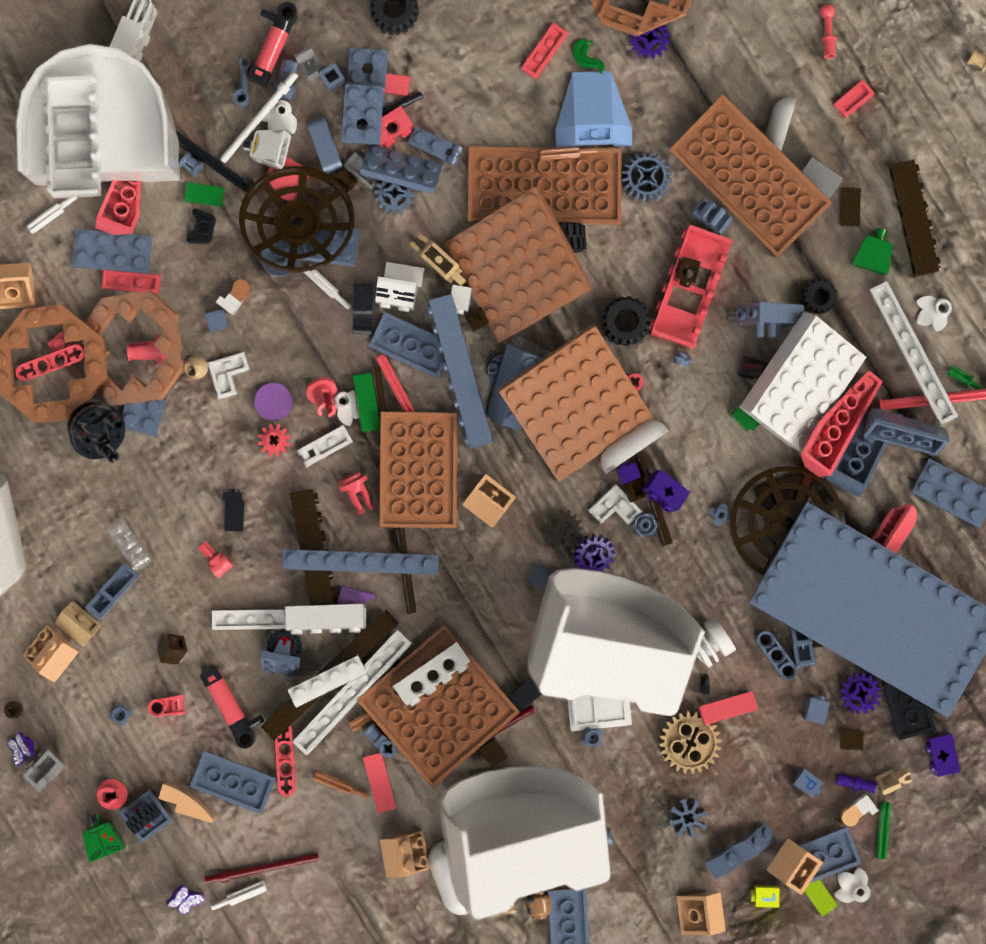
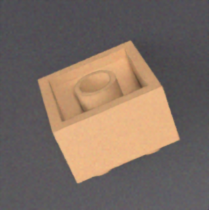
[0,263,35,309]
[676,892,726,936]

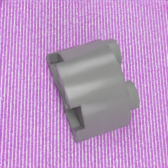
[23,747,66,792]

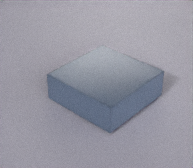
[205,309,229,333]

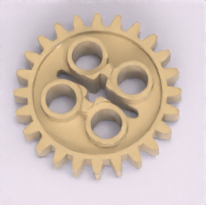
[659,711,722,774]

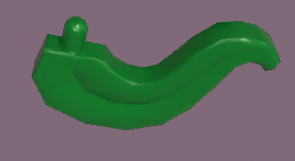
[572,39,605,74]

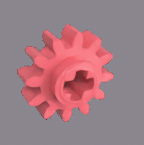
[258,424,292,457]

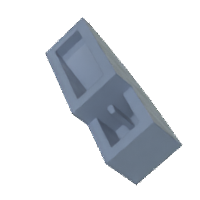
[85,563,139,622]
[789,626,816,668]

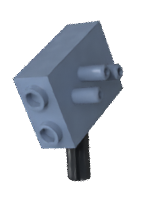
[727,302,804,339]

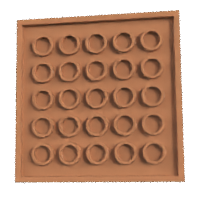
[445,186,594,343]
[498,324,653,482]
[357,624,520,788]

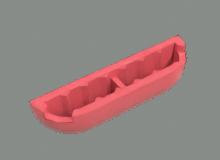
[872,504,917,554]

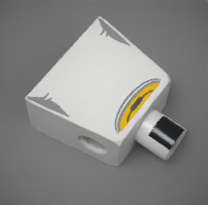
[243,129,291,169]

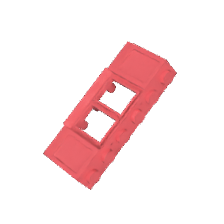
[649,225,733,350]

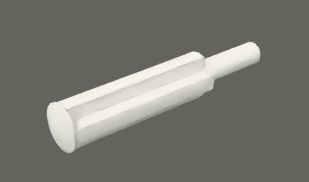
[26,197,77,234]
[304,265,351,309]
[210,880,267,910]

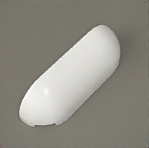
[765,96,797,150]
[600,420,669,474]
[428,840,469,915]

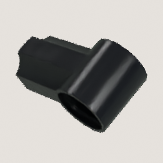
[737,356,769,380]

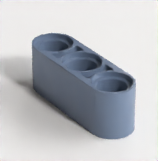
[307,117,343,174]
[755,631,797,680]

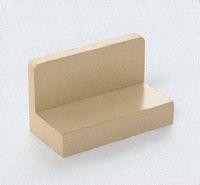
[55,601,102,647]

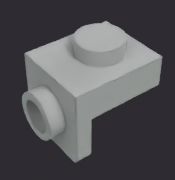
[294,46,324,81]

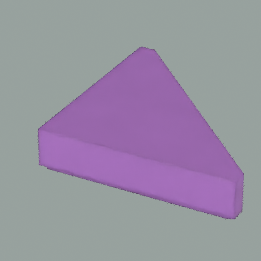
[336,586,376,605]

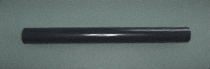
[357,91,423,129]

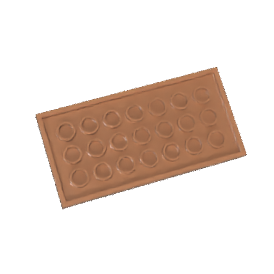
[669,94,832,257]
[468,146,621,225]

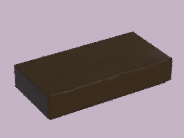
[840,187,861,227]

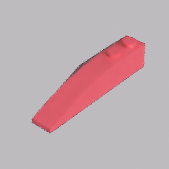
[801,370,883,477]

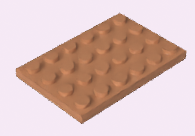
[379,412,457,528]

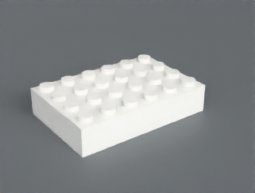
[739,312,866,452]

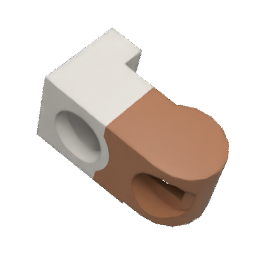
[216,279,251,315]

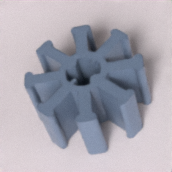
[691,197,733,236]
[668,797,708,838]

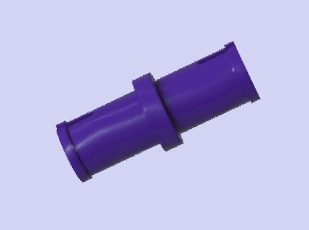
[836,773,877,794]

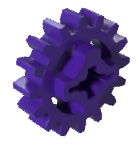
[629,26,670,60]
[573,533,616,572]
[839,673,882,714]

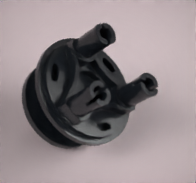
[67,402,125,463]

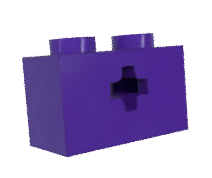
[642,469,690,513]
[925,733,961,777]

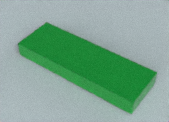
[352,373,380,433]

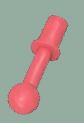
[820,4,837,59]

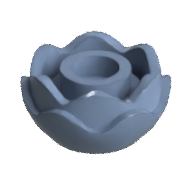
[633,513,657,537]

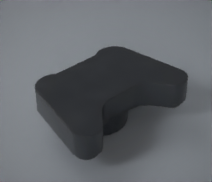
[186,209,216,244]

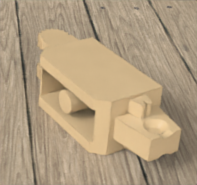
[409,232,466,286]

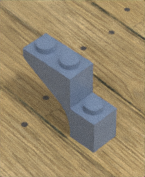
[705,822,776,879]

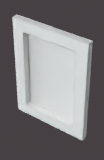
[567,694,632,731]

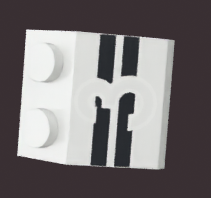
[375,277,418,312]

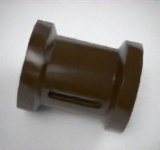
[334,168,358,193]

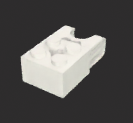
[110,0,157,62]

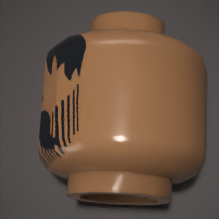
[526,892,551,919]

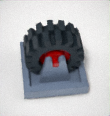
[260,629,302,678]
[119,789,174,844]

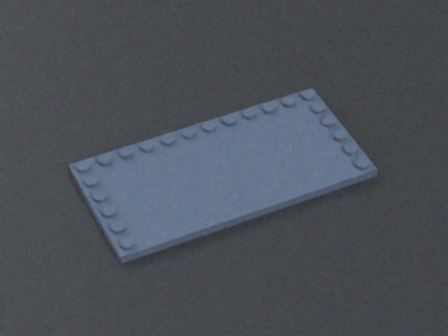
[748,502,986,718]

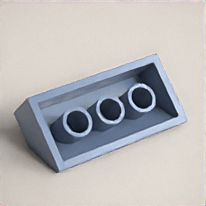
[486,343,544,431]
[863,409,950,456]

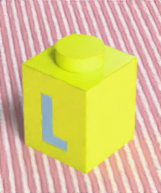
[750,885,779,908]

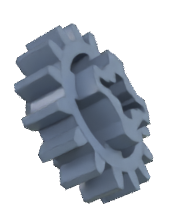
[374,180,416,215]

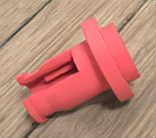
[127,334,166,365]
[306,377,337,417]
[338,472,375,515]
[96,778,128,810]

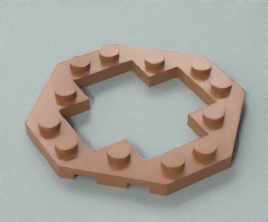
[590,0,692,36]
[82,291,184,406]
[0,304,108,423]

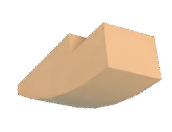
[158,782,215,823]

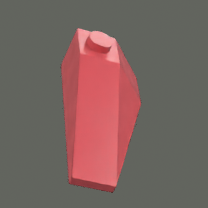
[95,181,141,235]

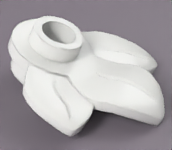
[262,100,297,134]
[916,296,952,332]
[334,390,359,426]
[834,867,871,903]

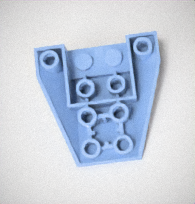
[555,71,632,148]

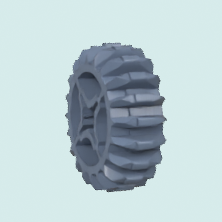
[621,151,673,203]

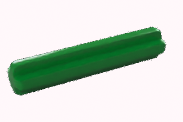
[876,802,891,860]

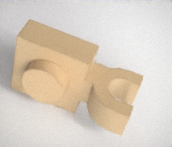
[875,767,912,795]

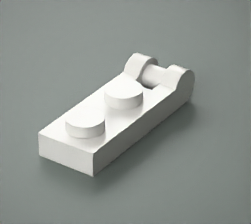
[297,425,353,468]

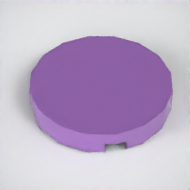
[254,383,293,421]

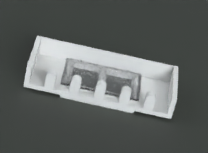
[43,75,101,198]

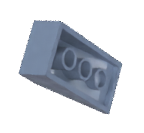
[825,412,888,497]

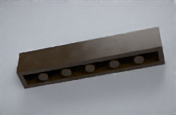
[889,159,941,278]
[289,489,337,606]

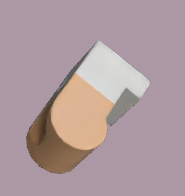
[840,793,879,826]

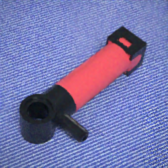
[247,2,298,88]
[200,666,264,749]

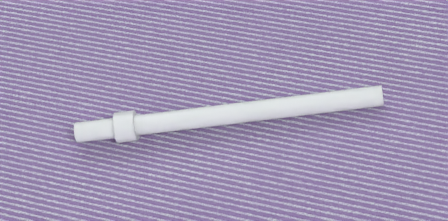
[220,71,298,163]

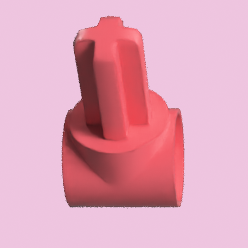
[199,542,233,578]

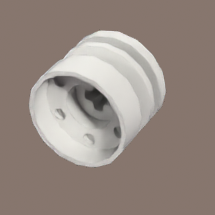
[696,616,736,668]

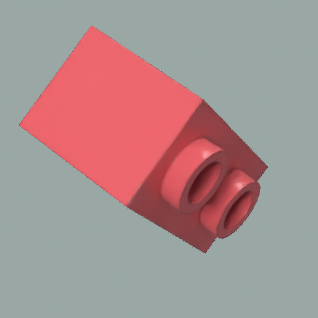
[380,106,414,148]

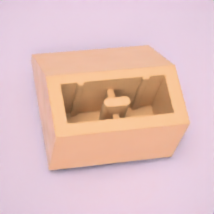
[463,474,516,528]
[23,625,78,683]
[380,831,430,878]
[766,838,823,895]

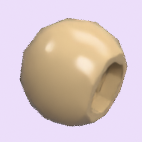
[184,355,208,379]

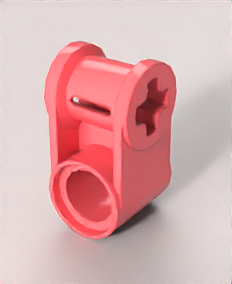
[148,694,186,716]

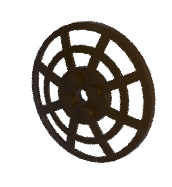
[239,166,355,272]
[729,466,845,576]

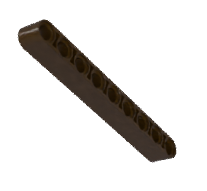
[261,609,399,741]

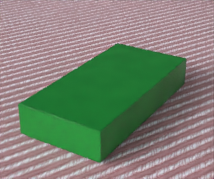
[184,182,225,207]

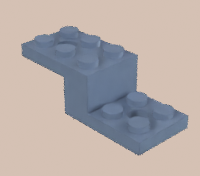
[342,48,388,145]

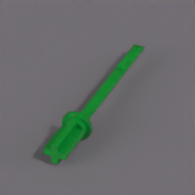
[947,365,984,389]

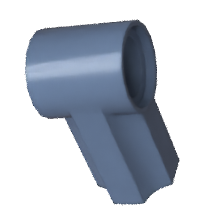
[273,60,298,100]

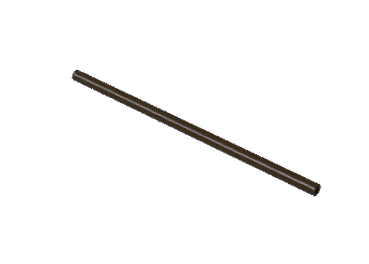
[371,366,417,614]

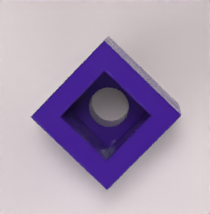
[616,461,641,485]

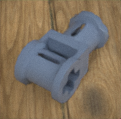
[362,722,398,758]

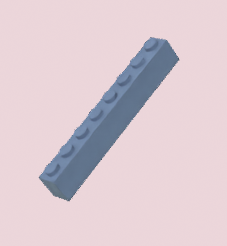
[427,294,493,449]
[282,549,439,575]

